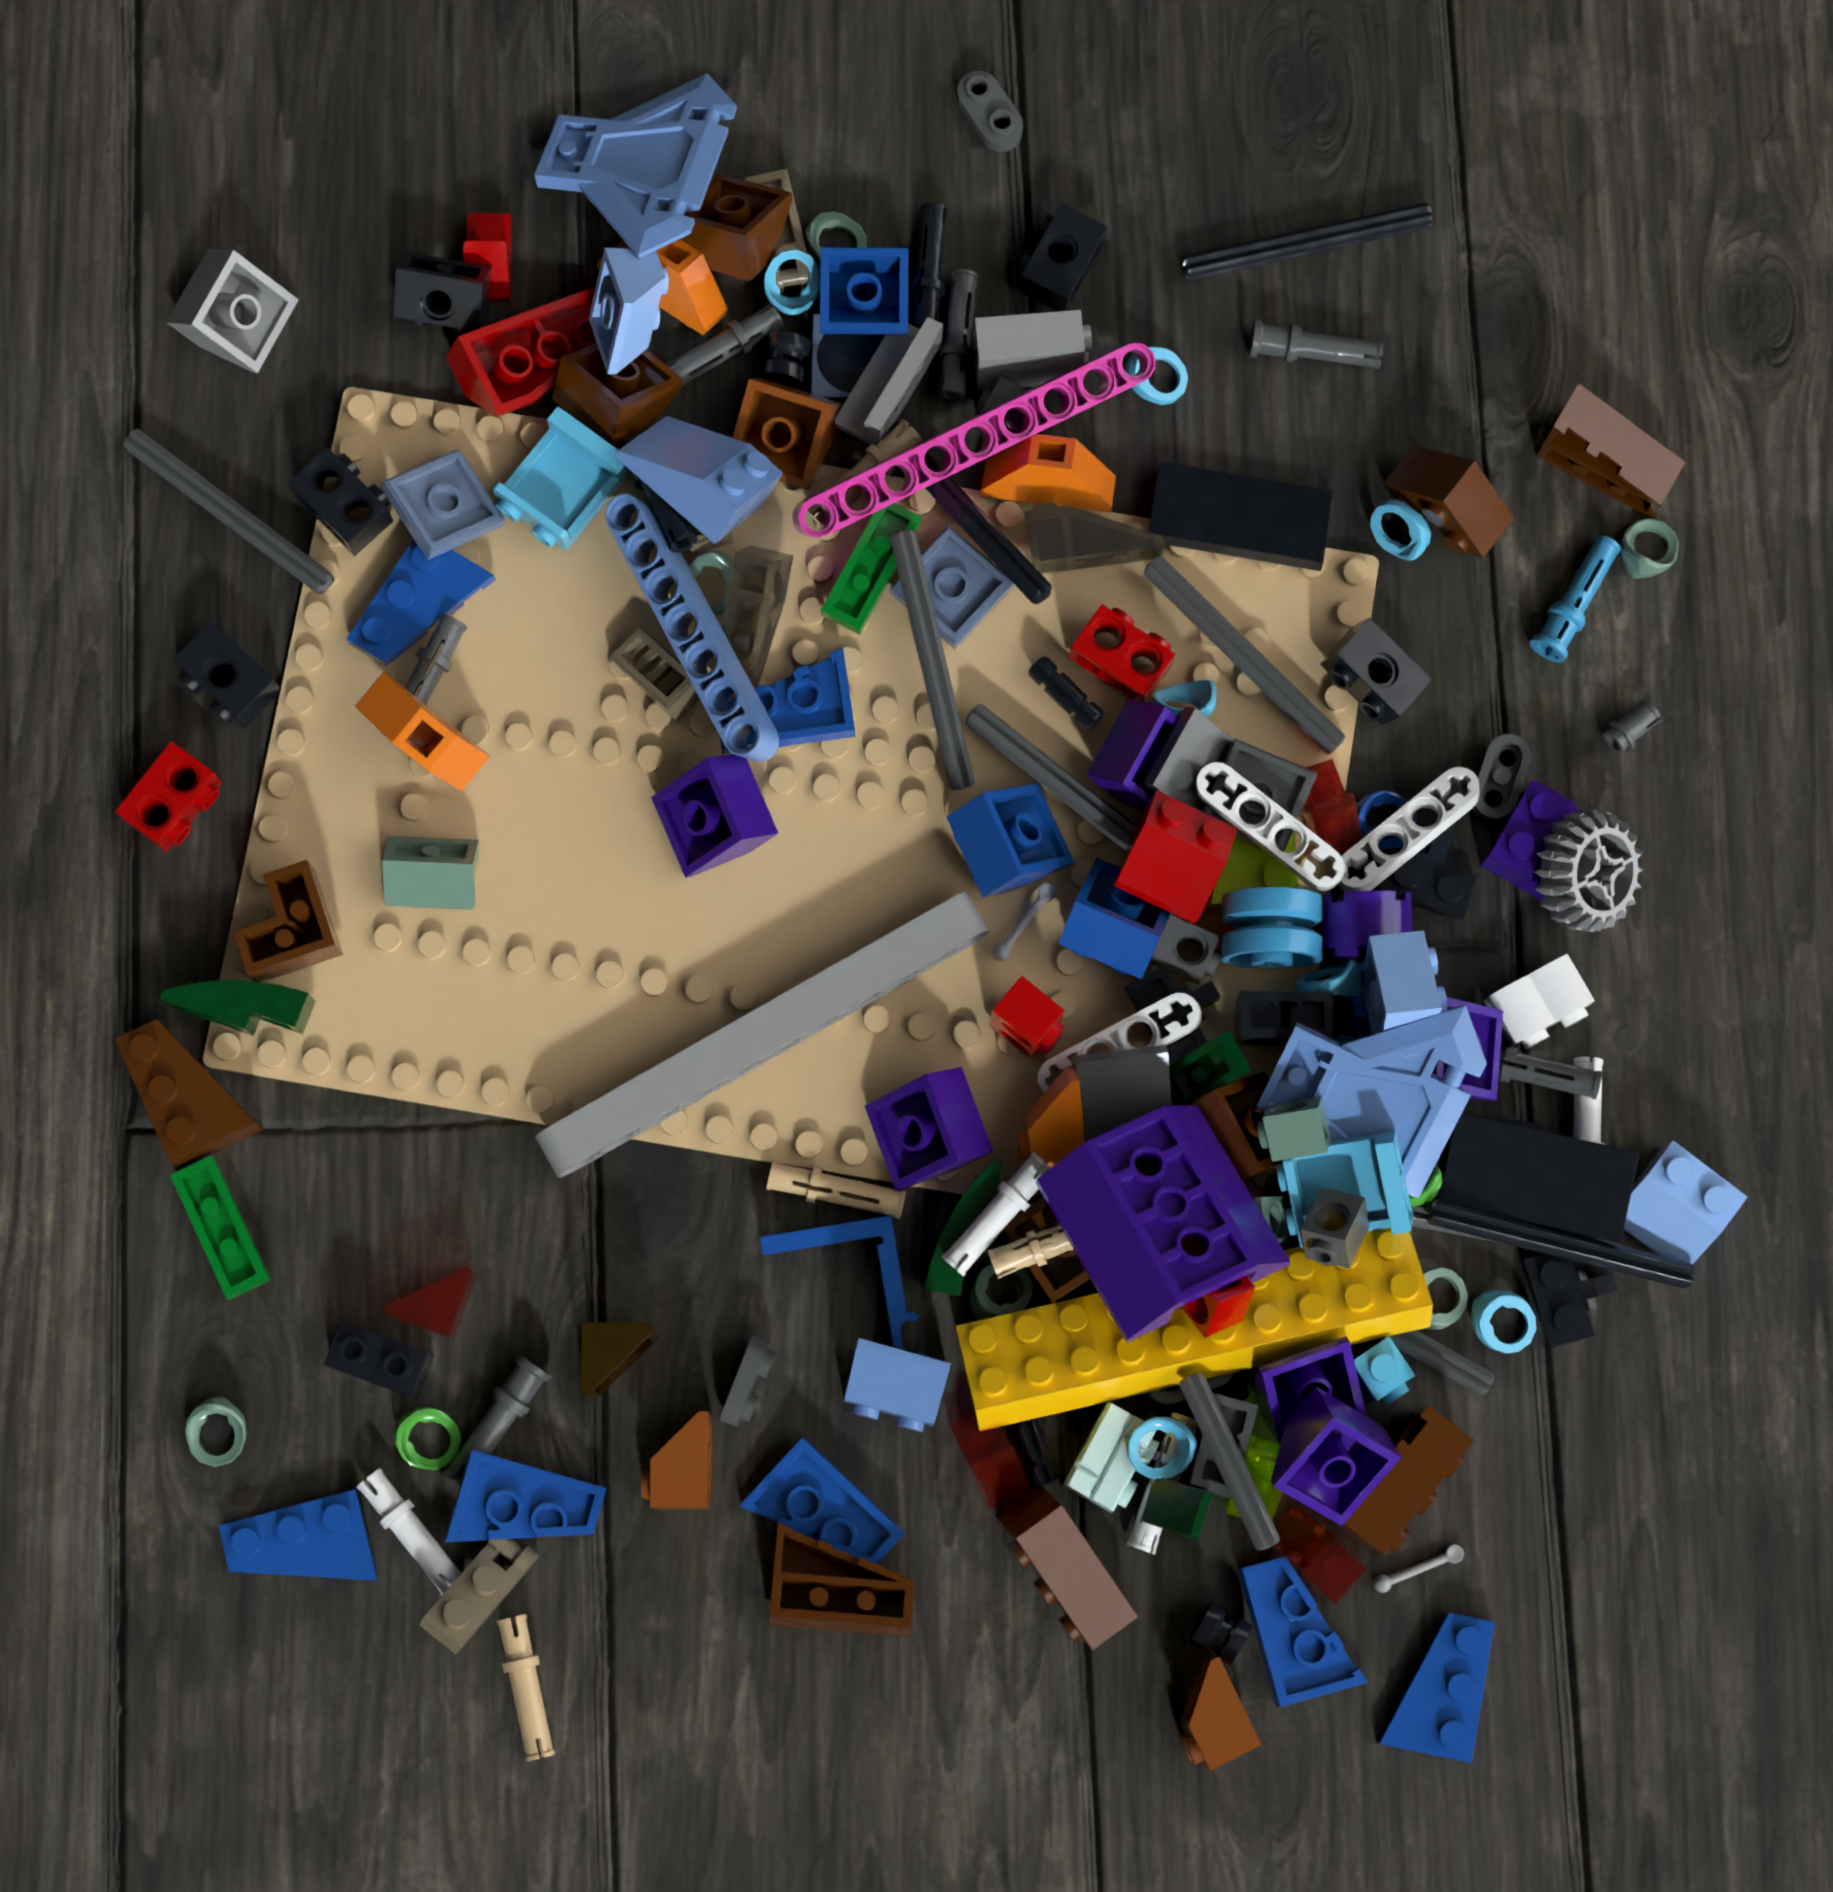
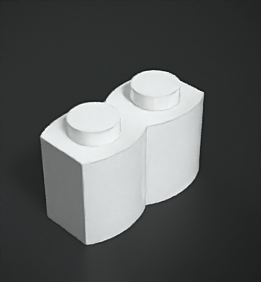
[1484,954,1595,1049]

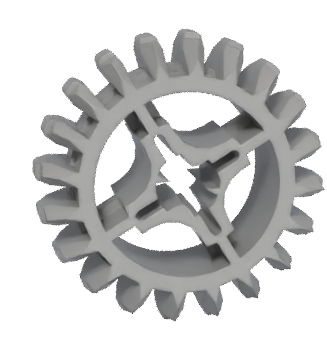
[1534,809,1645,932]

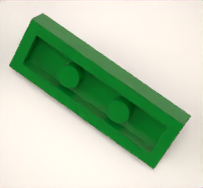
[821,503,922,635]
[170,1155,271,1300]

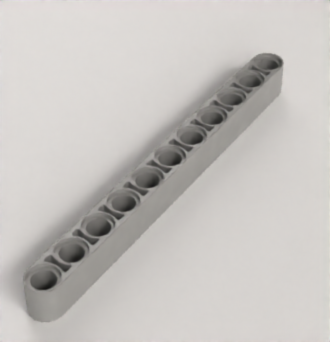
[535,892,990,1178]

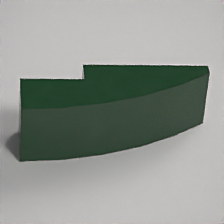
[160,980,316,1037]
[924,1159,1003,1296]

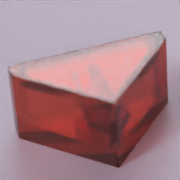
[383,1266,476,1340]

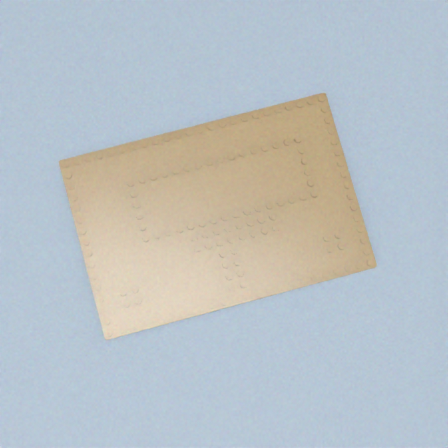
[203,387,1379,1207]

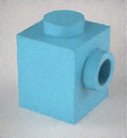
[1354,1337,1415,1405]

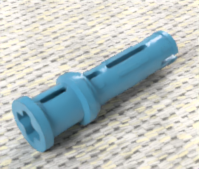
[1529,535,1621,663]

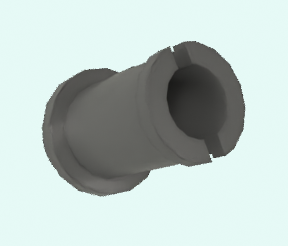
[1603,700,1661,754]

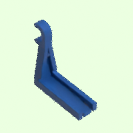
[760,1216,926,1356]

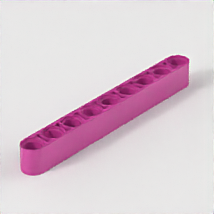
[792,342,1156,538]

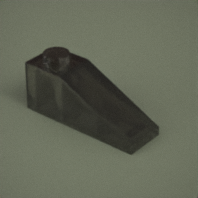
[1023,502,1164,574]
[722,546,794,689]

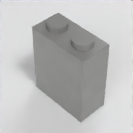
[972,310,1092,391]

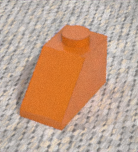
[1017,1067,1085,1167]

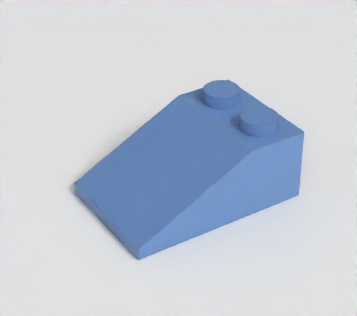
[615,416,783,544]
[844,1338,951,1432]

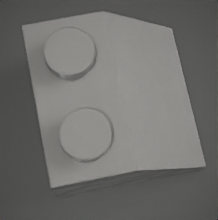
[166,249,299,373]

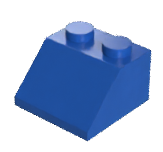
[820,247,908,334]
[946,783,1075,898]
[1058,857,1170,979]

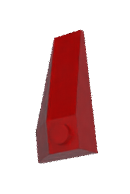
[446,286,597,417]

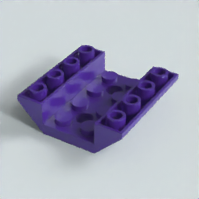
[1036,1105,1291,1342]

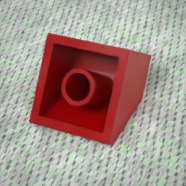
[1113,790,1238,924]

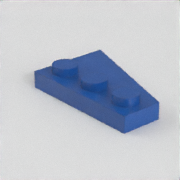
[346,539,496,666]
[720,648,856,755]
[740,1437,906,1564]
[444,1450,606,1543]
[219,1489,379,1581]
[1238,1556,1368,1707]
[1377,1613,1495,1763]

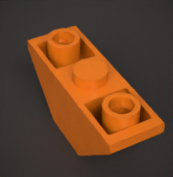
[597,239,728,335]
[980,434,1116,513]
[355,671,490,791]

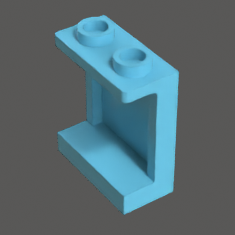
[492,406,631,552]
[1277,1130,1414,1248]

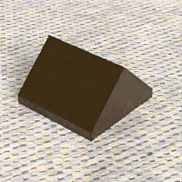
[580,1322,660,1402]

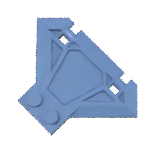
[534,73,737,259]
[1256,1004,1487,1198]

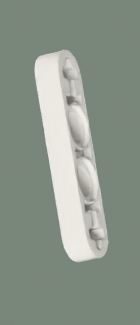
[1195,762,1345,891]
[1338,767,1480,892]
[1038,993,1202,1093]

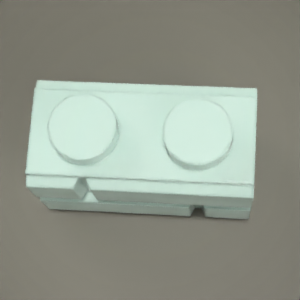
[1062,1402,1160,1512]

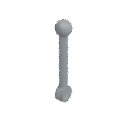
[993,883,1056,961]
[1373,1545,1464,1593]

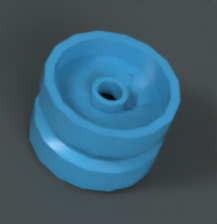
[1221,887,1322,969]

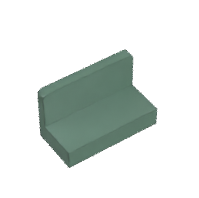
[382,836,479,910]

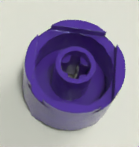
[1321,891,1413,960]

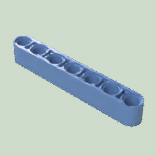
[605,494,779,762]

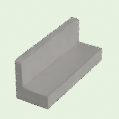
[835,317,943,446]

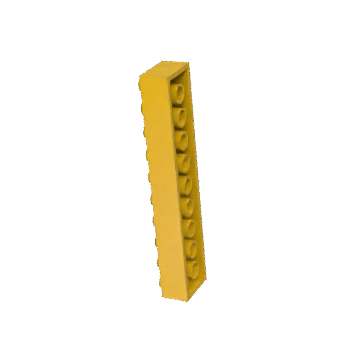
[956,1228,1433,1431]

